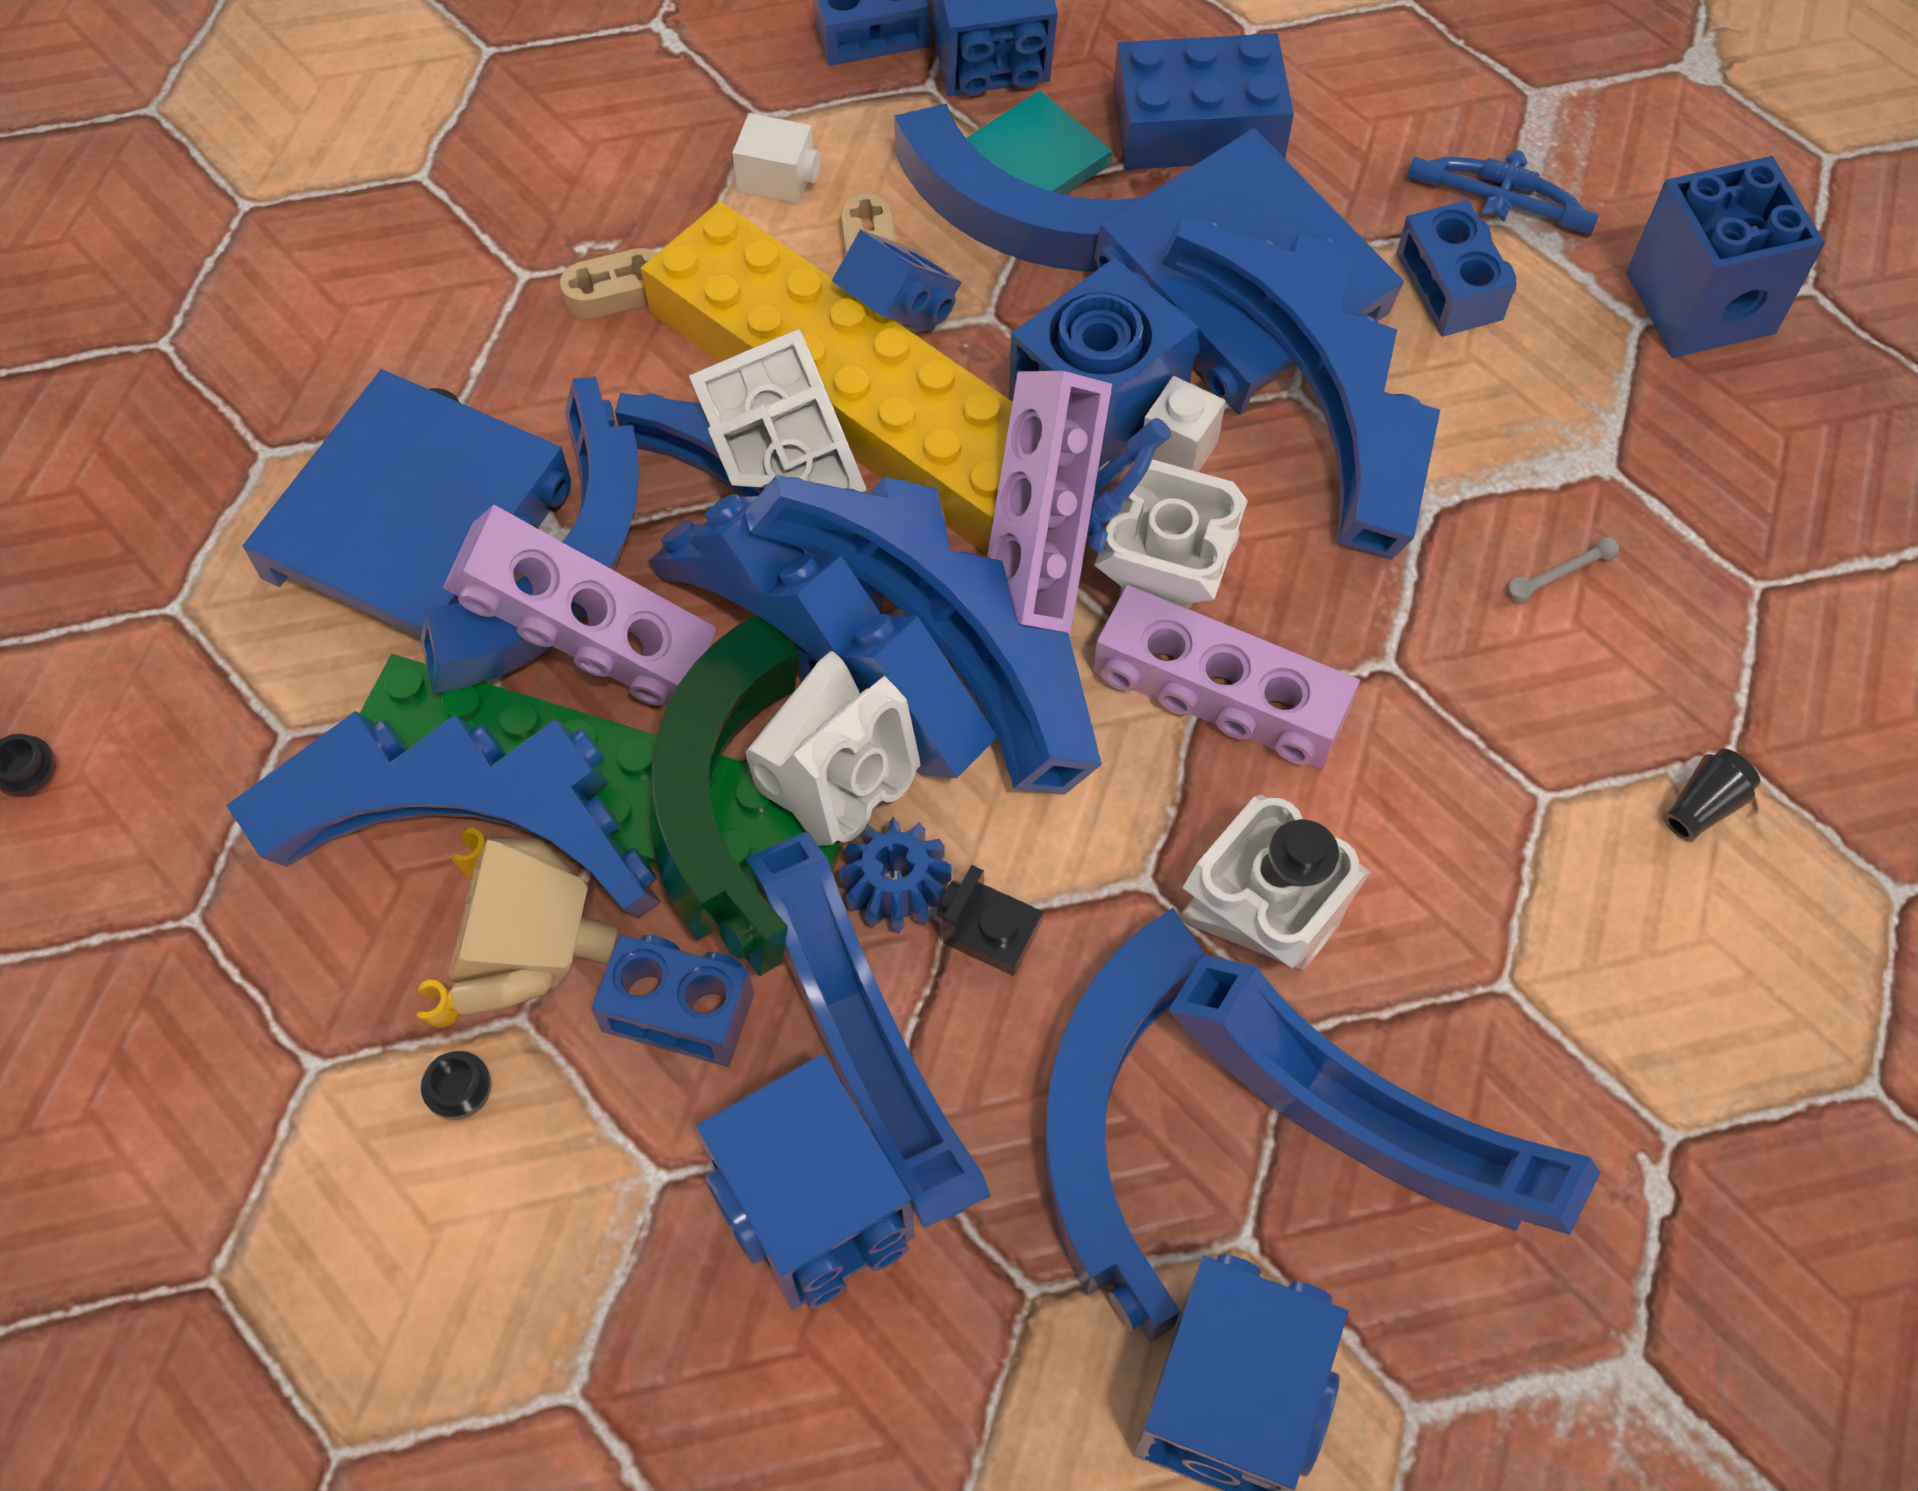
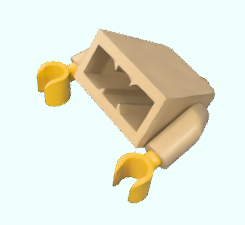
[416,828,617,1029]

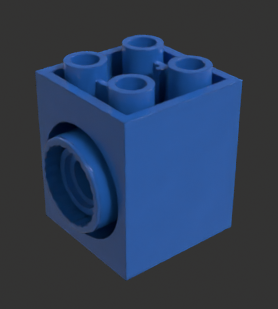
[927,0,1058,97]
[1626,156,1825,358]
[1009,257,1199,469]
[696,1053,915,1311]
[1133,1254,1349,1491]

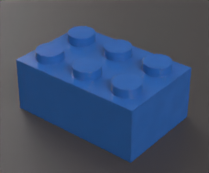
[1113,33,1294,170]

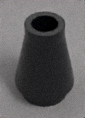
[1663,748,1761,842]

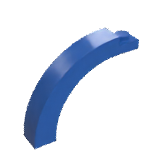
[894,104,1143,272]
[421,377,639,693]
[746,831,990,1228]
[1044,908,1206,1343]
[1169,954,1600,1235]

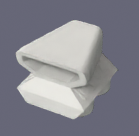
[1094,459,1248,609]
[745,651,921,846]
[1179,795,1371,971]

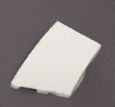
[689,328,868,492]

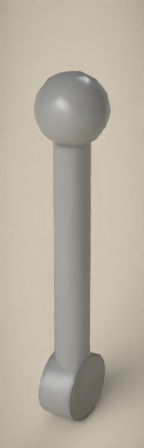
[1507,537,1619,604]

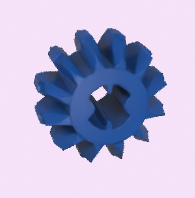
[839,817,952,934]

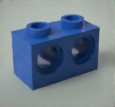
[813,0,930,66]
[1396,200,1517,337]
[831,229,962,331]
[591,935,755,1067]

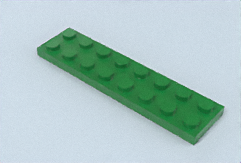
[360,653,845,889]

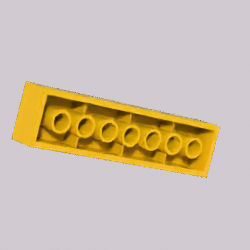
[640,201,1013,555]

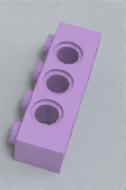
[987,371,1112,633]
[443,505,717,706]
[1093,584,1360,770]

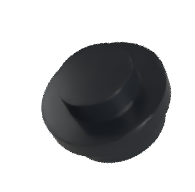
[0,734,56,796]
[1269,819,1339,887]
[421,1051,492,1120]

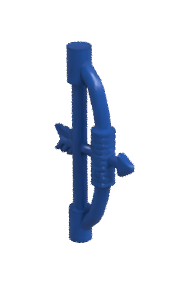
[1407,150,1599,236]
[1086,418,1171,553]

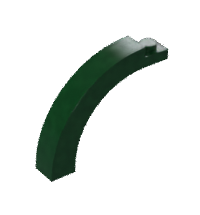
[650,615,800,976]

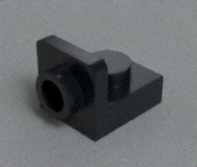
[937,865,1043,976]

